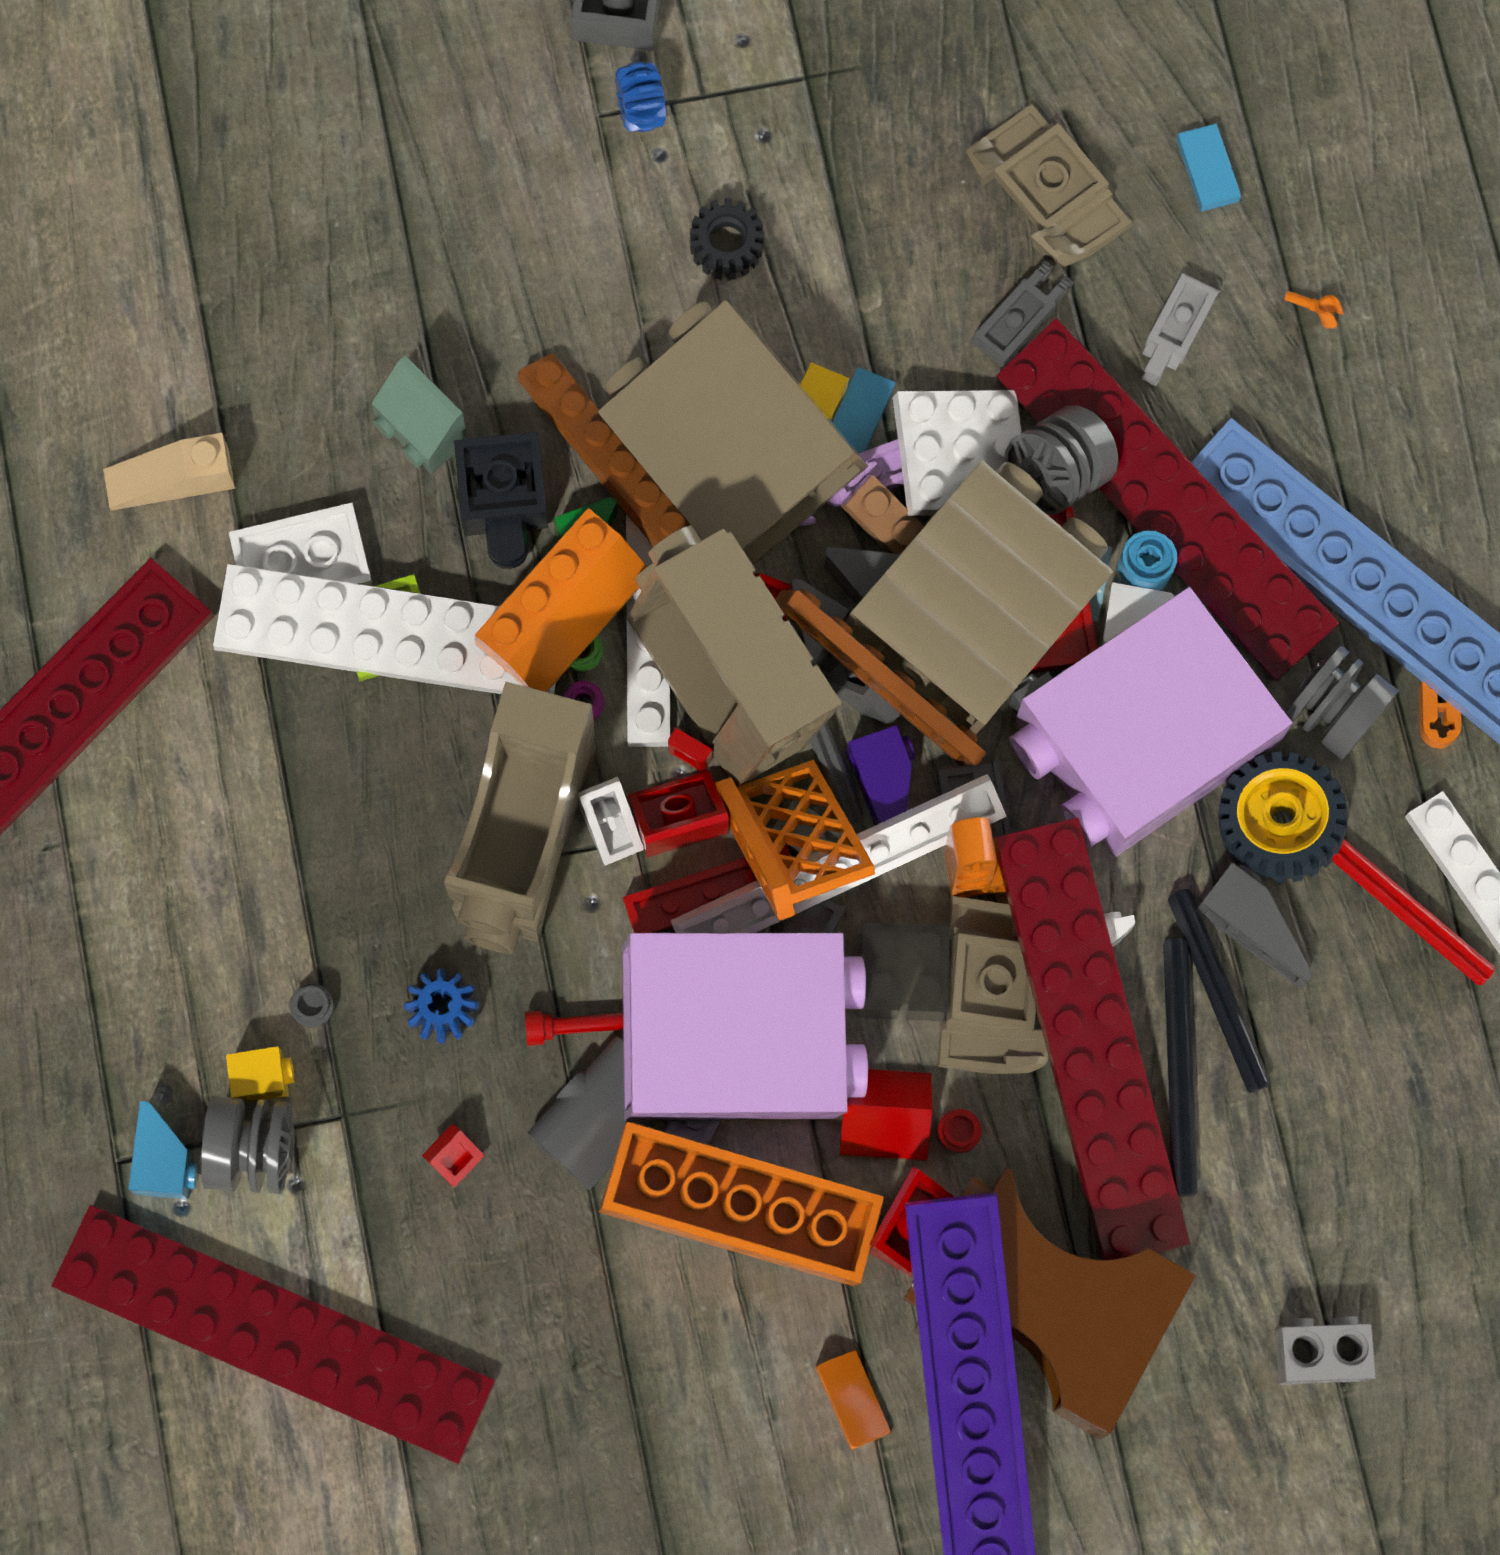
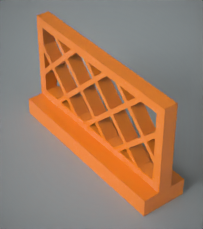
[716,760,875,921]

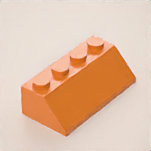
[475,508,647,692]

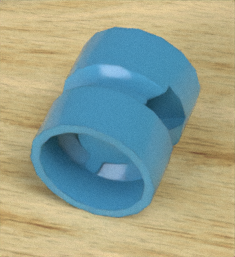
[1115,531,1177,591]

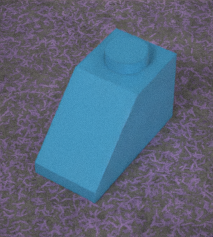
[128,1101,199,1200]

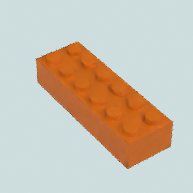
[598,1122,884,1286]

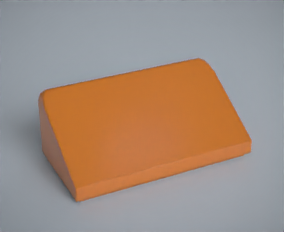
[815,1350,891,1451]

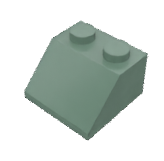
[371,355,468,474]

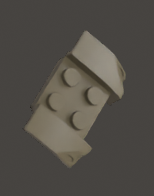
[966,104,1132,267]
[937,896,1049,1074]

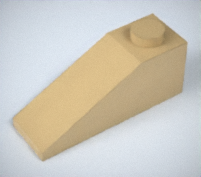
[103,433,235,511]

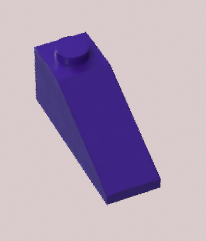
[847,725,915,826]

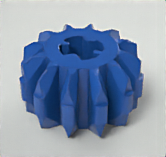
[615,62,666,132]
[404,968,479,1044]

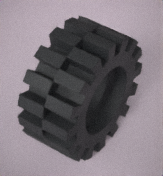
[690,198,764,280]

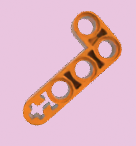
[944,817,1006,898]

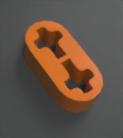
[1418,681,1462,749]

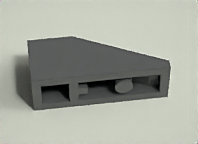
[1198,863,1313,989]

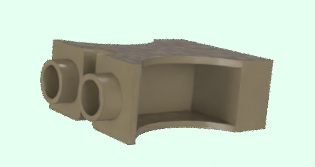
[444,681,596,954]

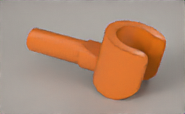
[1285,291,1344,329]

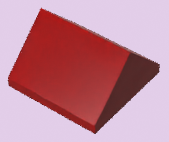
[627,771,729,858]
[839,1069,932,1161]
[869,1167,954,1278]

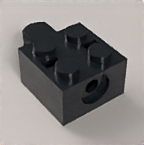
[454,432,548,569]

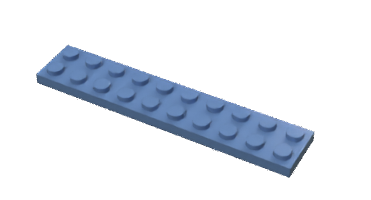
[1192,418,1500,744]

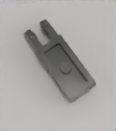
[971,261,1073,368]

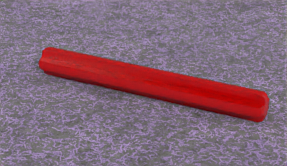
[1332,839,1495,986]

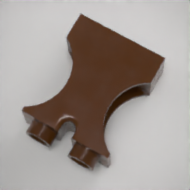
[903,1167,1196,1440]

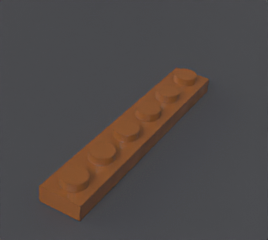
[517,353,700,547]
[775,589,987,766]

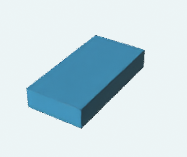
[1176,124,1241,212]
[832,367,896,454]

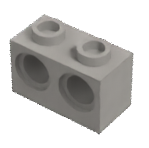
[1275,1316,1376,1385]

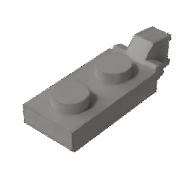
[1141,273,1219,386]

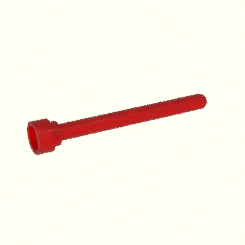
[525,1010,623,1046]

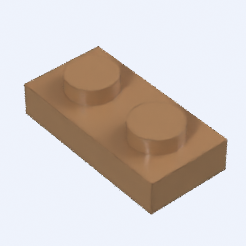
[840,474,924,554]

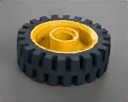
[1218,752,1348,883]

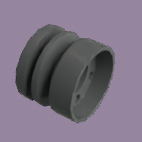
[1005,406,1118,515]
[1286,646,1399,760]
[201,1096,295,1194]

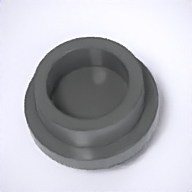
[290,984,334,1028]

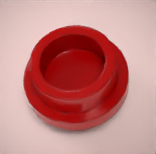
[938,1109,982,1153]

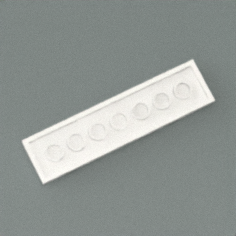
[213,564,555,694]

